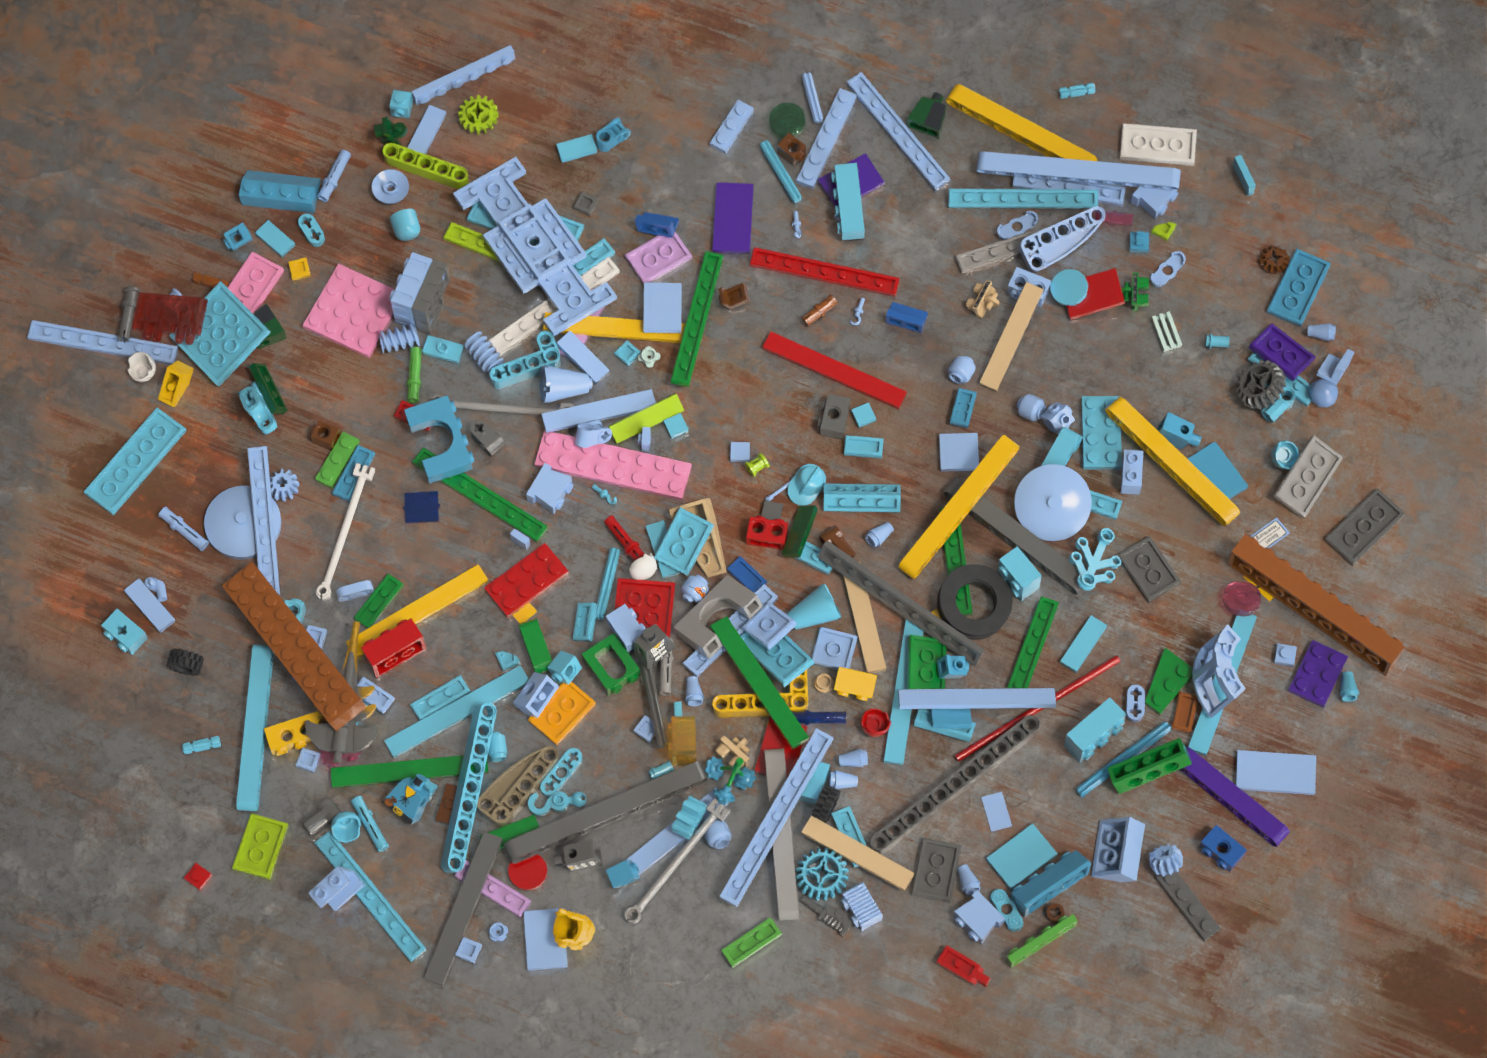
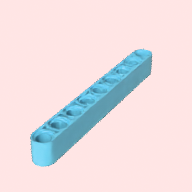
[237,644,274,811]
[441,702,497,874]

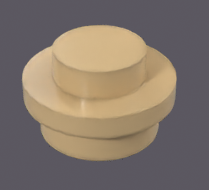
[814,674,834,693]

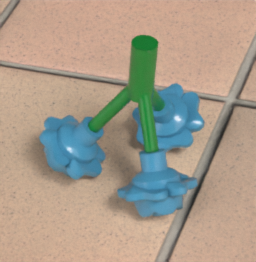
[705,757,756,805]

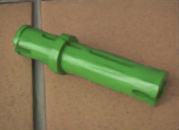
[406,347,422,403]

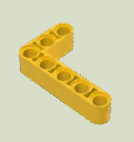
[712,670,808,718]

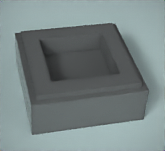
[573,192,599,217]
[761,501,783,520]

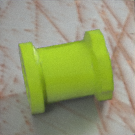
[744,453,770,477]

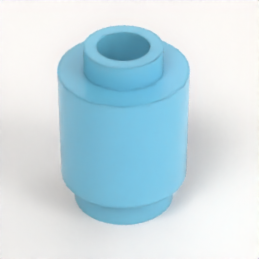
[488,732,508,762]

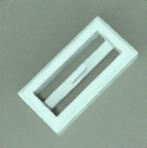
[1151,311,1182,352]

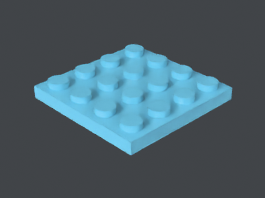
[169,281,271,387]

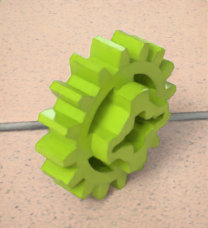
[458,95,499,135]

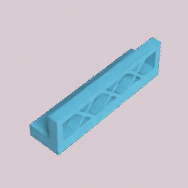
[824,483,901,512]

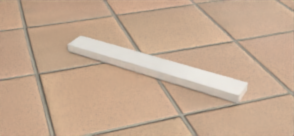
[488,257,620,356]

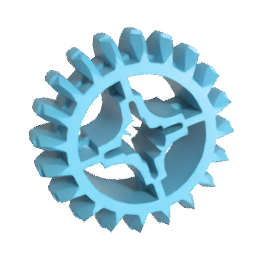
[795,848,849,901]

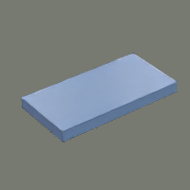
[1236,750,1316,795]

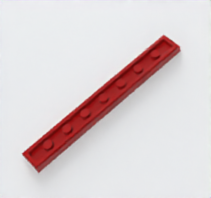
[750,247,900,297]
[763,332,907,410]

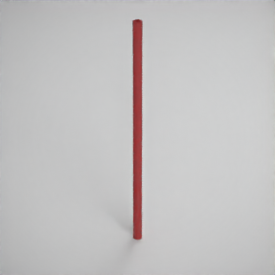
[954,655,1121,762]

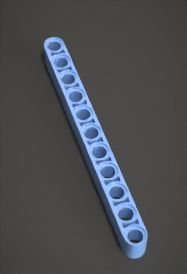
[976,152,1181,190]

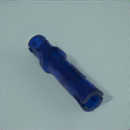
[792,710,846,725]

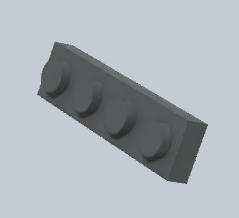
[1156,872,1221,942]

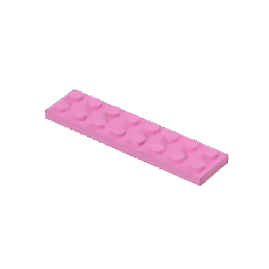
[535,430,692,501]

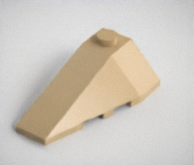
[669,498,727,578]

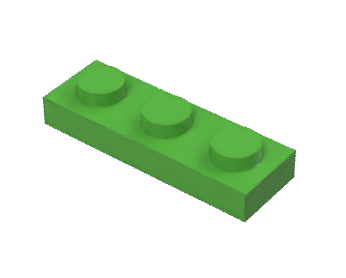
[315,432,360,489]
[721,917,782,968]

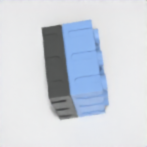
[389,252,450,336]

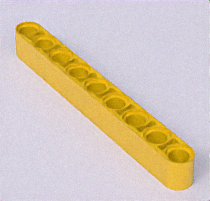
[946,84,1098,161]
[1105,397,1240,526]
[898,435,1020,579]

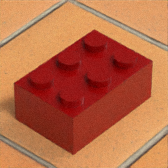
[361,618,426,679]

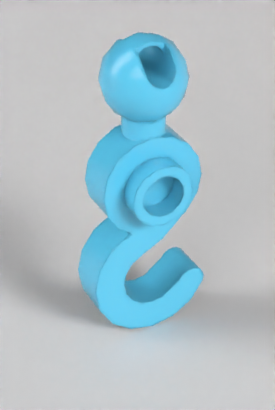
[528,791,587,817]

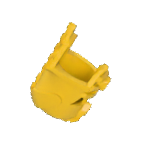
[553,908,595,950]

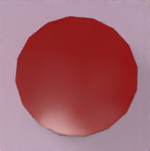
[508,854,548,891]

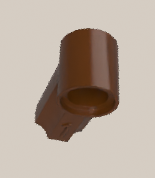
[819,525,856,558]

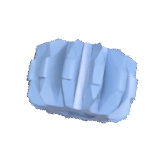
[270,468,300,502]
[1149,844,1183,877]

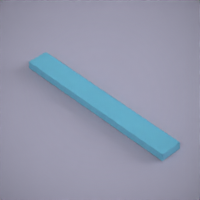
[949,189,1098,209]
[1189,610,1257,756]
[884,619,924,766]
[384,665,529,758]
[314,831,427,963]

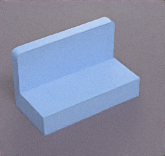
[1316,349,1355,385]

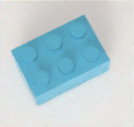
[1064,697,1126,763]

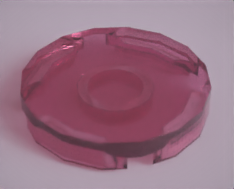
[1222,581,1261,617]

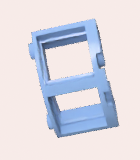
[1192,625,1246,718]

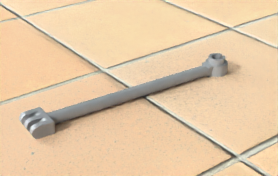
[430,395,574,415]
[625,799,730,924]

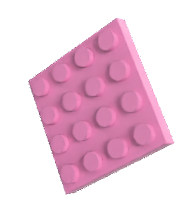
[303,264,395,358]

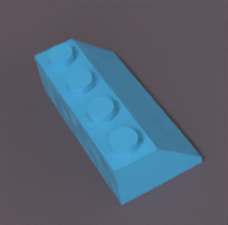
[239,170,321,214]
[1011,850,1091,918]

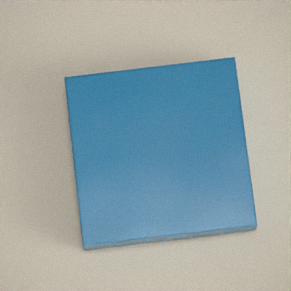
[930,709,972,728]

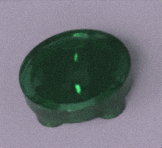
[769,103,806,138]

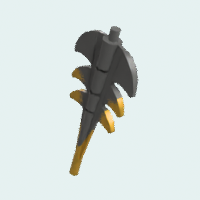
[305,621,378,763]

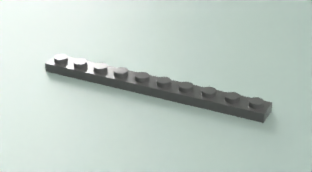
[818,541,985,666]

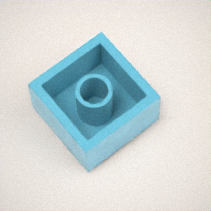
[997,546,1041,601]

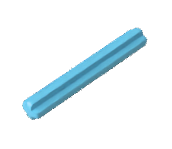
[760,140,802,203]
[596,548,620,620]

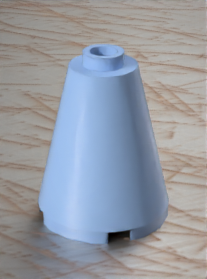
[540,365,592,403]

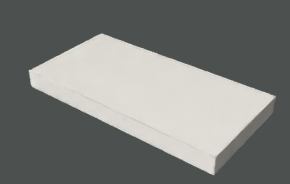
[1120,123,1197,166]

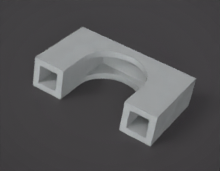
[673,575,763,659]

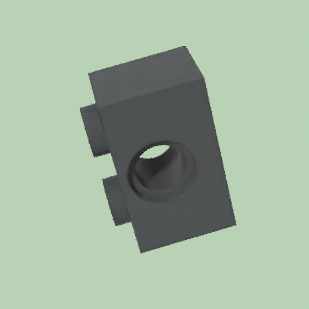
[817,394,850,440]

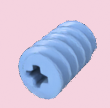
[379,324,420,354]
[464,332,504,373]

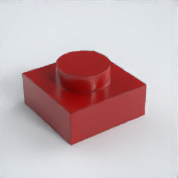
[184,863,212,891]

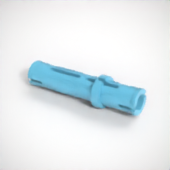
[351,796,389,852]

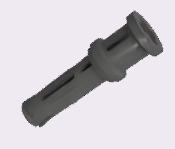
[117,286,141,342]

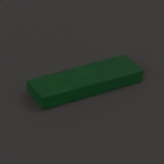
[249,363,288,415]
[782,505,818,558]

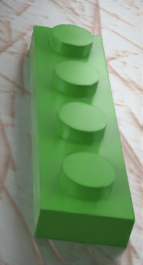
[1006,914,1078,968]

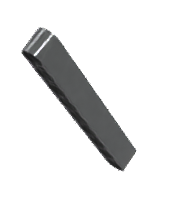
[943,477,1087,595]

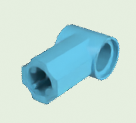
[1261,387,1296,423]

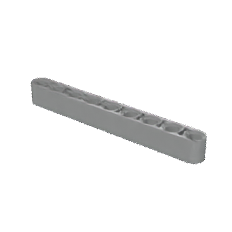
[764,748,799,921]

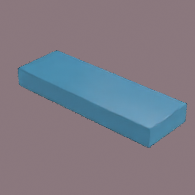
[332,445,375,503]

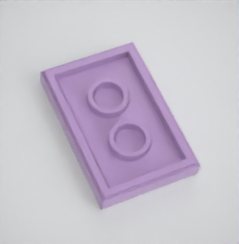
[625,232,692,285]

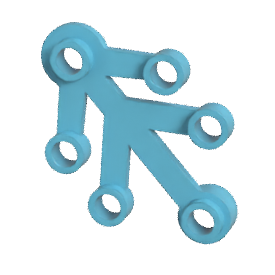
[1069,528,1122,591]

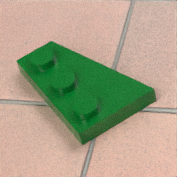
[1145,648,1193,716]

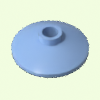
[372,169,409,204]

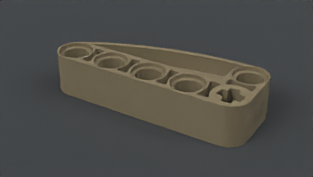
[477,746,559,828]

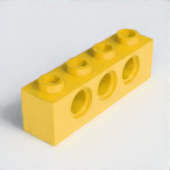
[264,711,328,756]

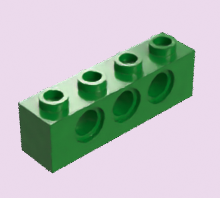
[1107,738,1192,794]

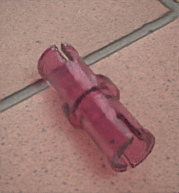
[1095,210,1134,225]

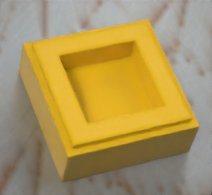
[288,258,311,281]

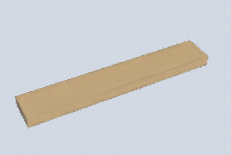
[980,282,1044,392]
[843,562,886,674]
[801,816,914,892]

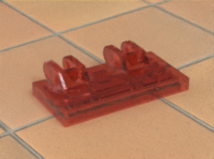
[132,292,208,345]

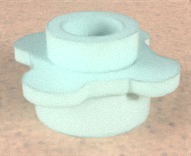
[638,346,660,368]

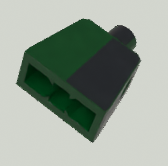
[907,92,946,139]
[253,303,287,349]

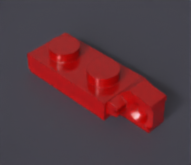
[936,945,990,987]

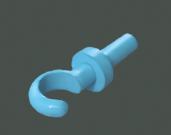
[592,484,617,505]

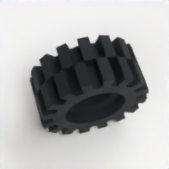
[166,649,204,676]
[811,784,841,823]

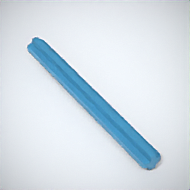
[1076,721,1171,797]

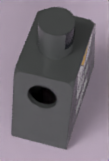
[634,624,676,670]
[554,839,603,871]

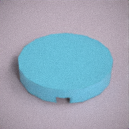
[1051,269,1088,306]

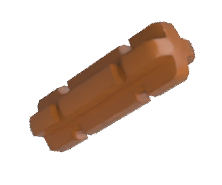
[192,272,229,288]

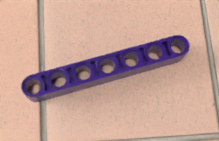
[1179,746,1290,847]

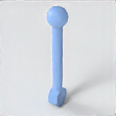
[765,476,794,501]

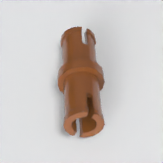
[801,294,838,327]

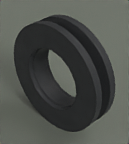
[937,564,1012,640]

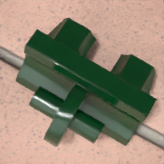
[374,117,407,146]

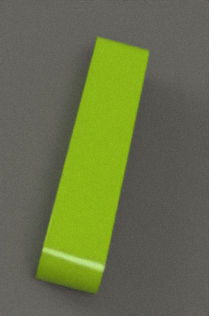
[383,143,469,189]

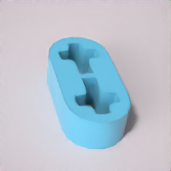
[298,214,325,247]

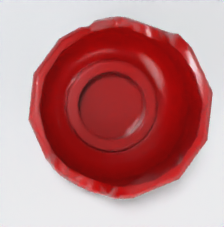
[860,708,891,737]

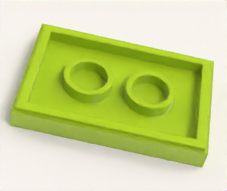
[232,813,289,880]

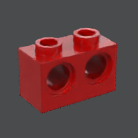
[746,516,788,550]

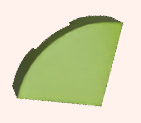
[1151,222,1176,241]

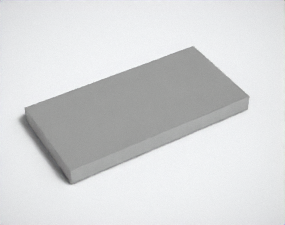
[1273,435,1343,519]

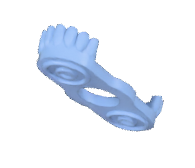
[997,211,1038,240]
[1150,251,1186,287]

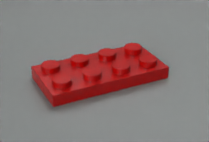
[484,543,569,618]

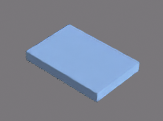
[643,282,681,333]
[524,908,568,971]

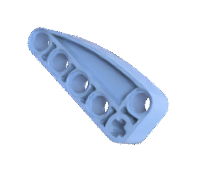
[1019,206,1106,273]

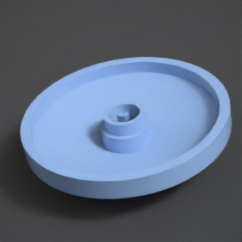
[1014,464,1091,541]
[204,486,282,560]

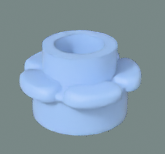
[488,922,508,941]

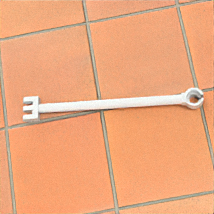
[316,463,375,601]

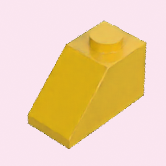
[158,360,194,407]

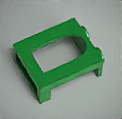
[582,633,640,696]

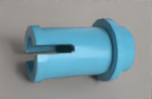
[1205,333,1229,349]
[648,761,674,780]

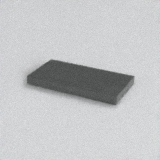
[1324,488,1406,566]

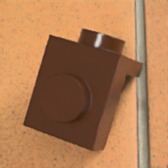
[718,283,750,310]

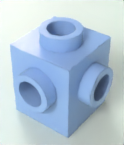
[1040,402,1075,434]

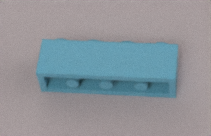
[831,163,865,240]

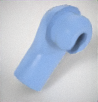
[145,577,167,602]

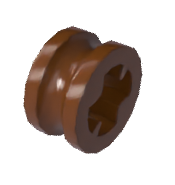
[1046,903,1064,923]

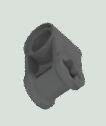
[470,420,505,456]

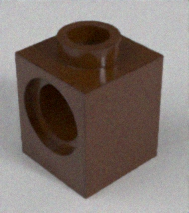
[777,133,806,166]
[310,420,341,451]

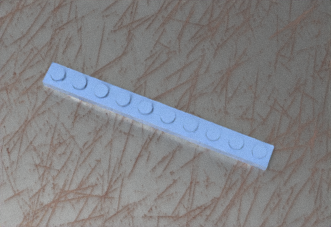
[719,728,834,907]

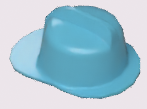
[788,464,826,506]

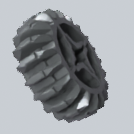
[1235,360,1286,410]

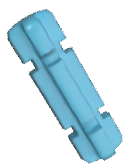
[1059,83,1095,99]
[182,736,221,755]

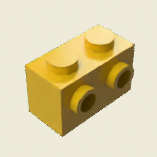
[834,666,877,701]

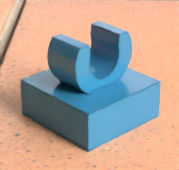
[1130,231,1149,253]

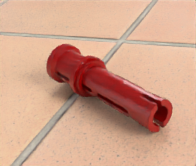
[604,515,649,561]

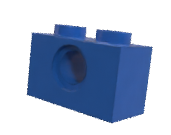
[1199,824,1247,872]

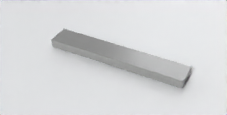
[955,223,1066,274]

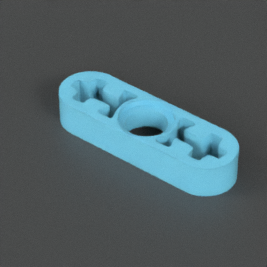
[540,748,583,798]

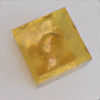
[668,716,696,766]

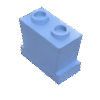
[1131,187,1179,219]
[526,463,573,514]
[954,890,1005,944]

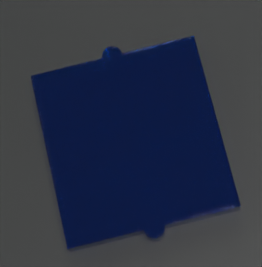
[403,491,441,524]

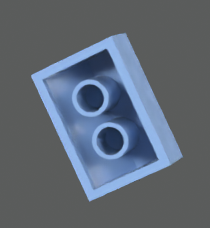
[1091,817,1145,882]

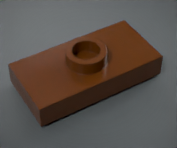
[435,783,457,825]

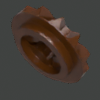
[1259,245,1289,274]

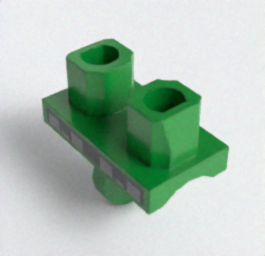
[1121,273,1149,311]

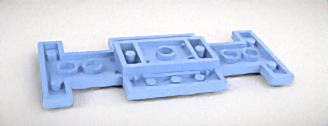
[453,157,617,336]

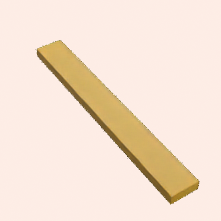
[543,312,686,343]
[345,564,489,658]

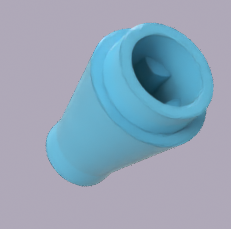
[1340,671,1359,702]

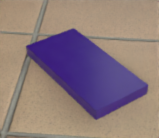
[713,182,754,254]

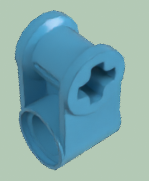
[596,118,631,152]

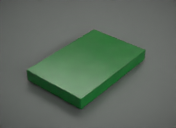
[906,635,946,689]

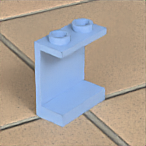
[309,866,365,911]

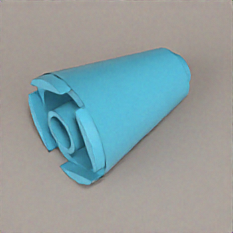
[787,584,842,630]

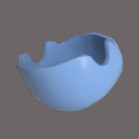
[1309,379,1338,408]

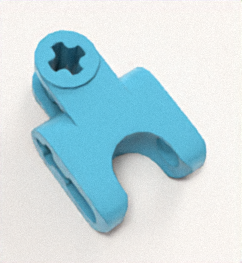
[238,382,277,435]

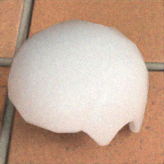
[127,352,156,383]
[629,553,657,580]

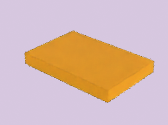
[528,681,596,746]

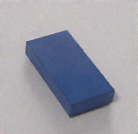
[727,556,767,593]

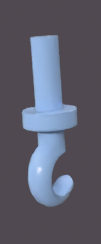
[792,211,801,238]
[850,297,865,326]

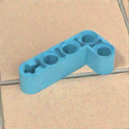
[490,331,561,389]
[1041,426,1083,466]

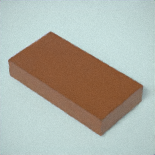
[1171,692,1198,734]

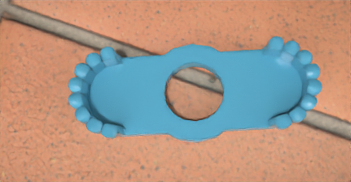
[990,889,1024,932]

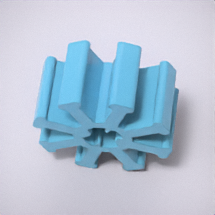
[672,795,707,840]

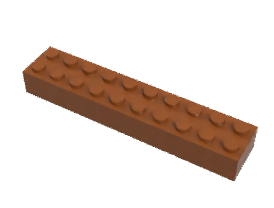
[1228,534,1405,676]
[222,562,367,731]

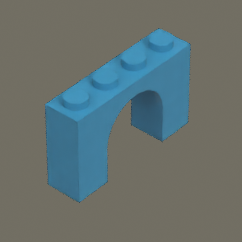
[404,395,475,484]

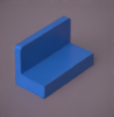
[635,212,679,238]
[886,302,928,333]

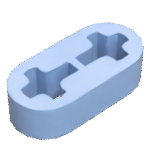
[336,580,374,602]
[1126,685,1145,723]

